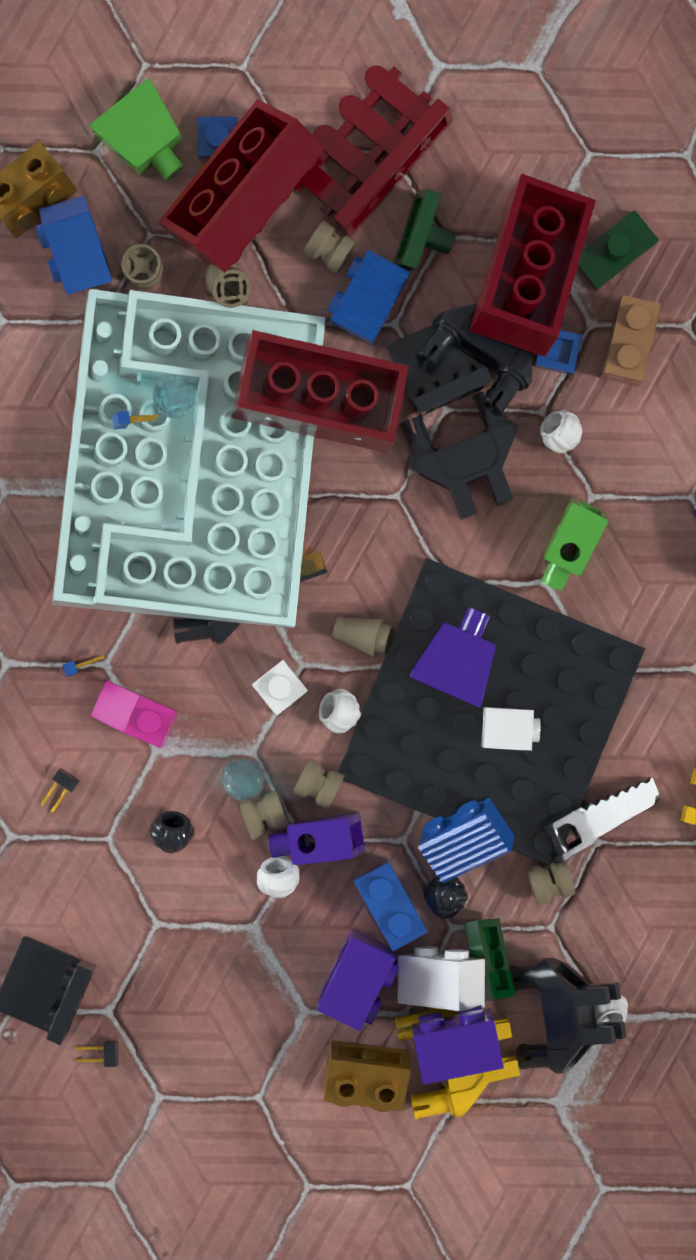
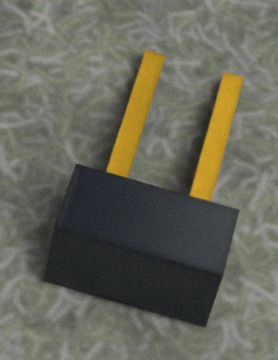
[40,768,80,813]
[76,1041,119,1067]

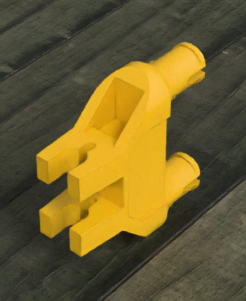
[394,1007,520,1120]

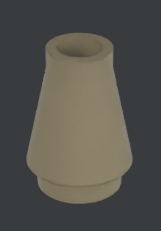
[333,616,394,657]

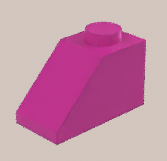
[91,680,179,748]

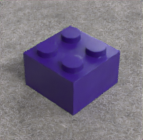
[316,929,399,1031]
[412,1005,504,1085]

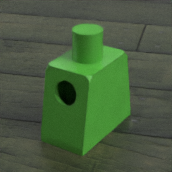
[89,78,184,181]
[541,496,609,592]

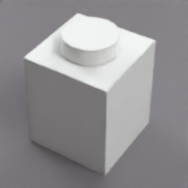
[252,660,309,716]
[481,707,540,751]

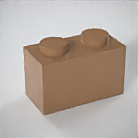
[600,295,661,387]

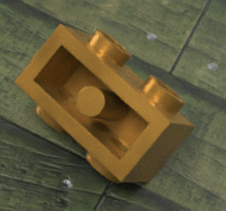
[0,141,78,239]
[323,1040,411,1112]

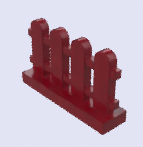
[294,65,453,237]

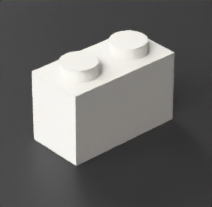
[398,946,485,1011]

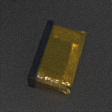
[300,550,328,582]

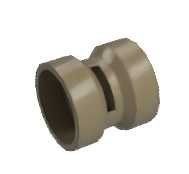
[303,220,357,275]
[121,244,164,290]
[204,263,251,308]
[292,758,345,810]
[239,790,289,840]
[526,860,576,906]

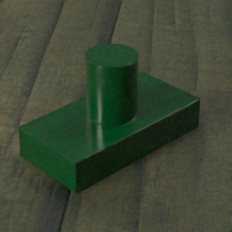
[393,189,456,271]
[577,210,659,291]
[464,918,516,1002]

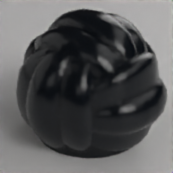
[149,811,195,854]
[424,876,468,919]

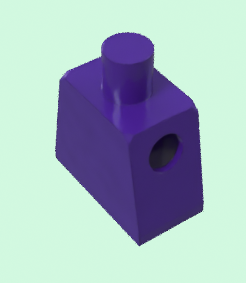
[409,607,496,708]
[269,812,366,865]

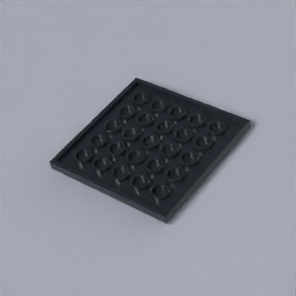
[338,558,646,865]

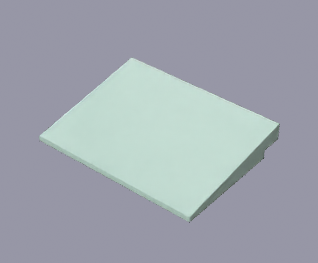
[52,289,326,628]

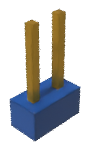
[112,411,158,430]
[62,655,104,678]

